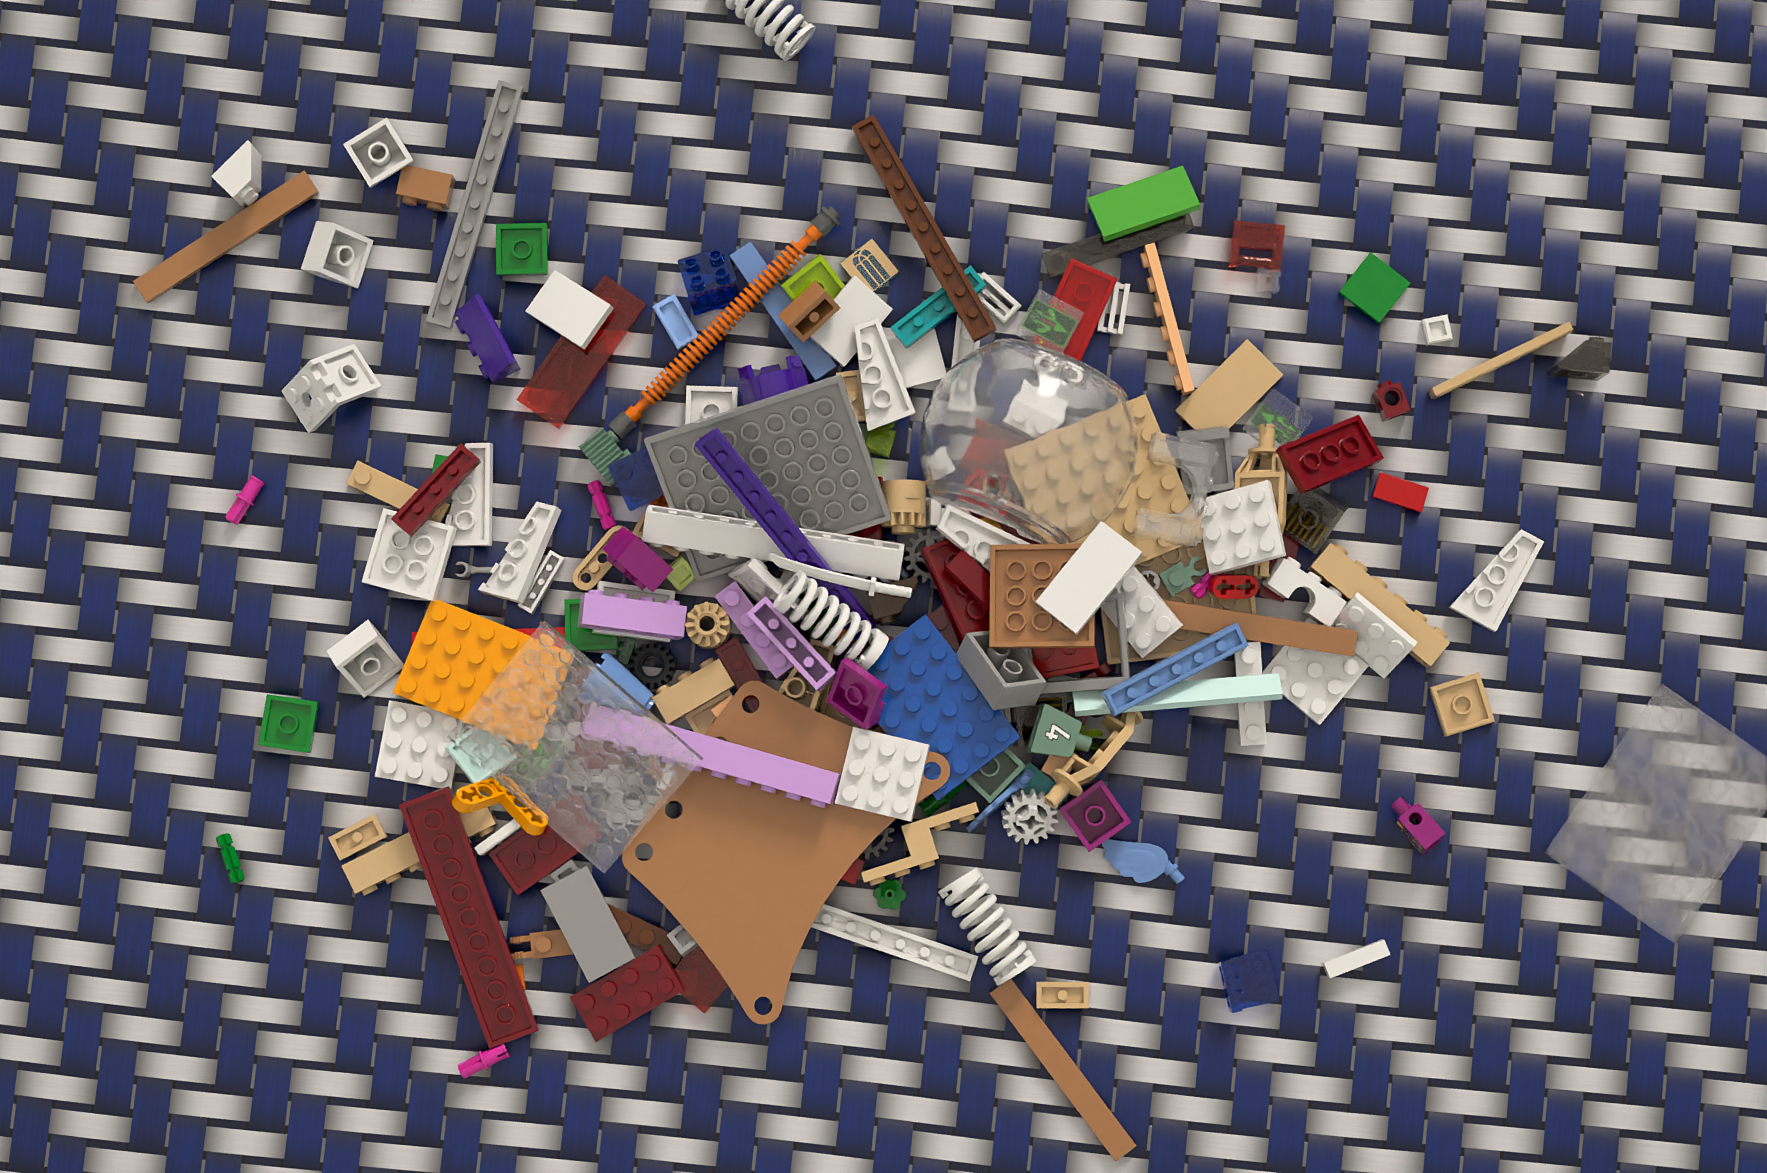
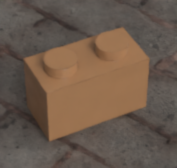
[396,165,456,211]
[778,281,840,343]

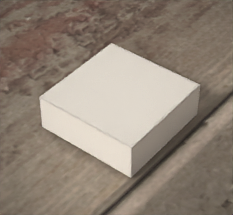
[1421,315,1453,346]

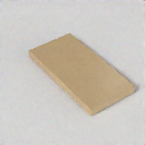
[1175,339,1283,430]

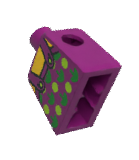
[1391,796,1445,856]

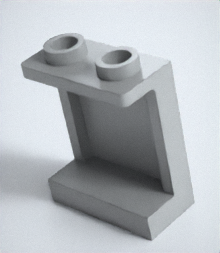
[1176,425,1235,498]

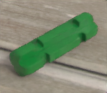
[216,833,245,884]

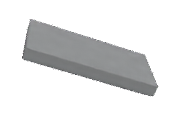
[540,866,636,983]

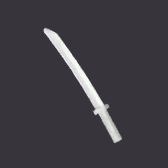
[769,553,912,598]

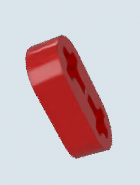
[1208,574,1259,599]

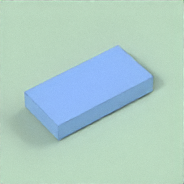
[652,294,699,351]

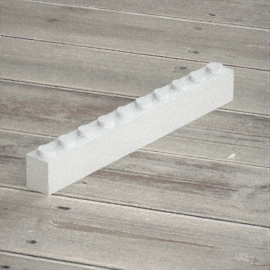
[642,505,904,583]

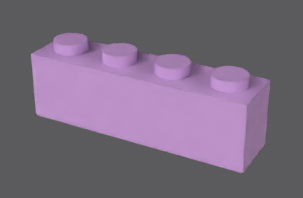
[714,581,794,680]
[577,590,687,640]
[746,596,836,693]

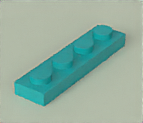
[890,265,987,349]

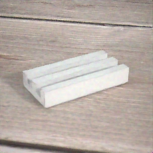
[977,272,1021,325]
[1097,282,1130,335]
[474,819,522,856]

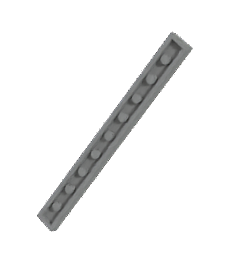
[426,80,524,329]

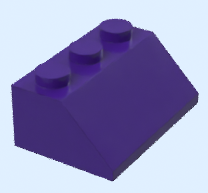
[455,294,521,383]

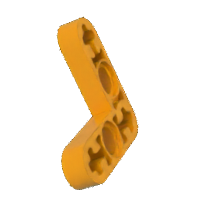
[452,775,548,836]

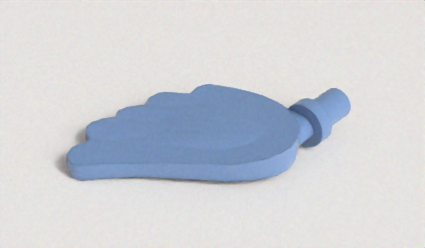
[966,769,1034,833]
[1101,839,1185,884]

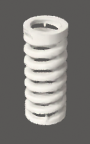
[722,0,815,61]
[773,570,889,671]
[938,867,1037,986]

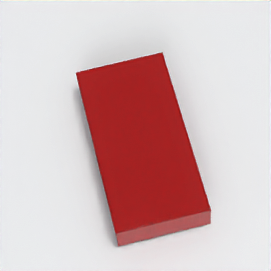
[1372,472,1429,513]

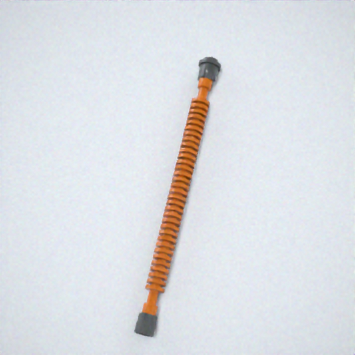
[608,206,841,439]

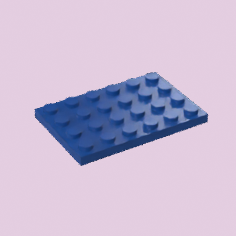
[867,614,1021,801]

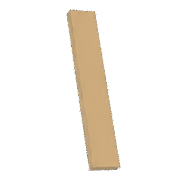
[1427,322,1573,400]

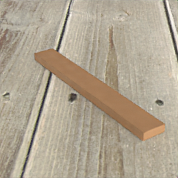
[133,170,319,304]
[1162,599,1358,657]
[990,979,1136,1161]

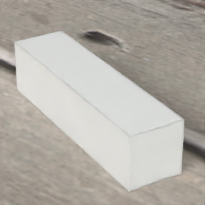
[518,550,566,614]
[1322,939,1390,978]

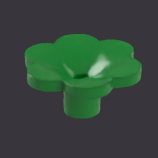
[873,879,906,910]

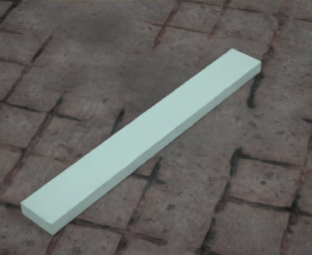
[1072,673,1283,717]

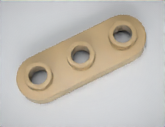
[573,525,628,591]

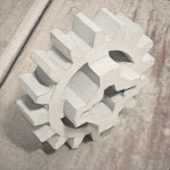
[1001,789,1058,844]

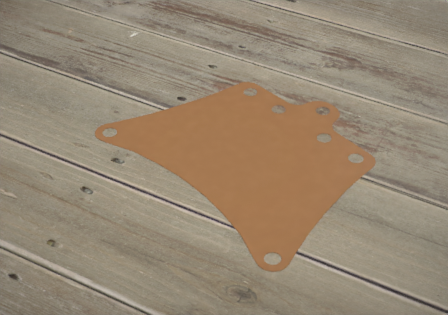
[622,681,950,1024]

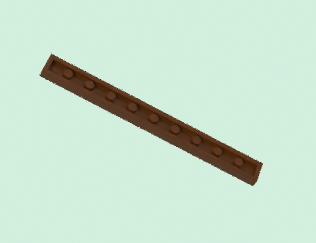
[852,115,996,343]

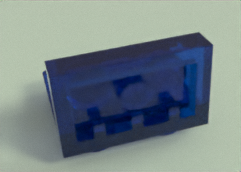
[678,246,741,316]
[608,447,664,511]
[1217,950,1280,1013]

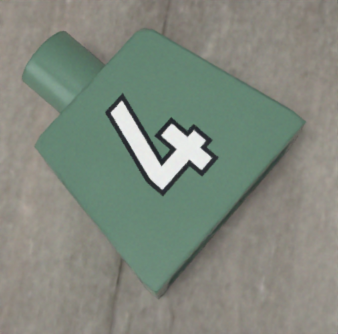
[1026,704,1092,758]

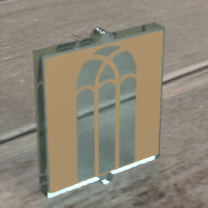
[839,238,900,293]

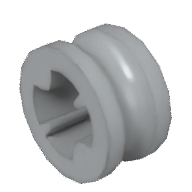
[1141,570,1160,591]

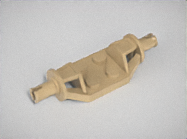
[1234,424,1288,579]
[1043,711,1143,809]

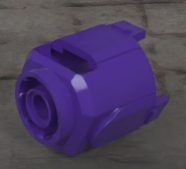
[738,355,808,405]

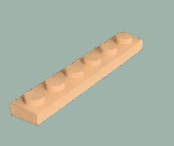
[1140,243,1195,396]

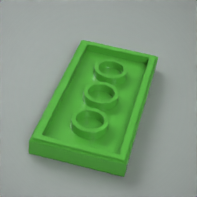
[1087,166,1201,242]

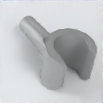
[455,562,492,578]

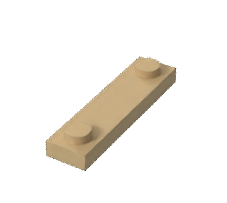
[346,461,451,523]

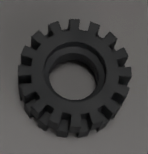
[629,642,676,690]

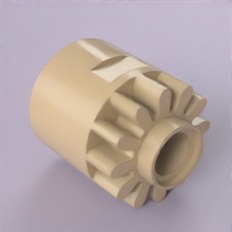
[881,480,926,535]
[685,602,732,649]

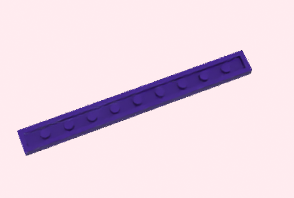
[695,427,876,641]

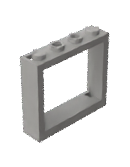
[1023,588,1130,694]

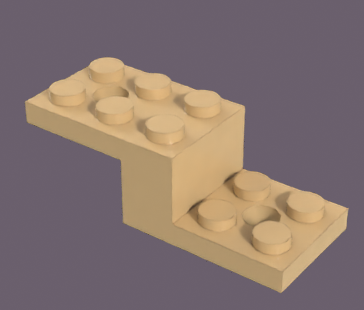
[861,802,979,886]

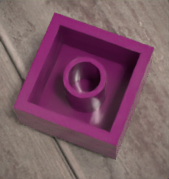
[602,526,673,592]
[1058,778,1131,852]

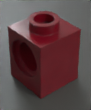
[1372,380,1411,422]

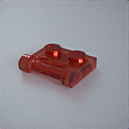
[1229,220,1285,272]

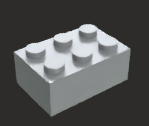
[956,630,1046,710]

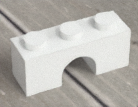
[1261,557,1347,626]

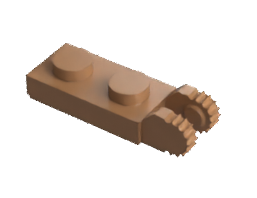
[509,929,573,960]

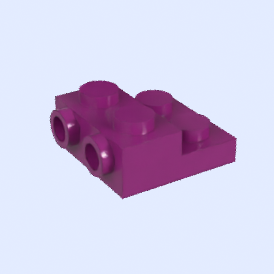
[826,657,887,730]

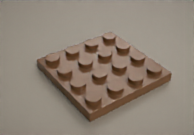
[989,543,1095,649]

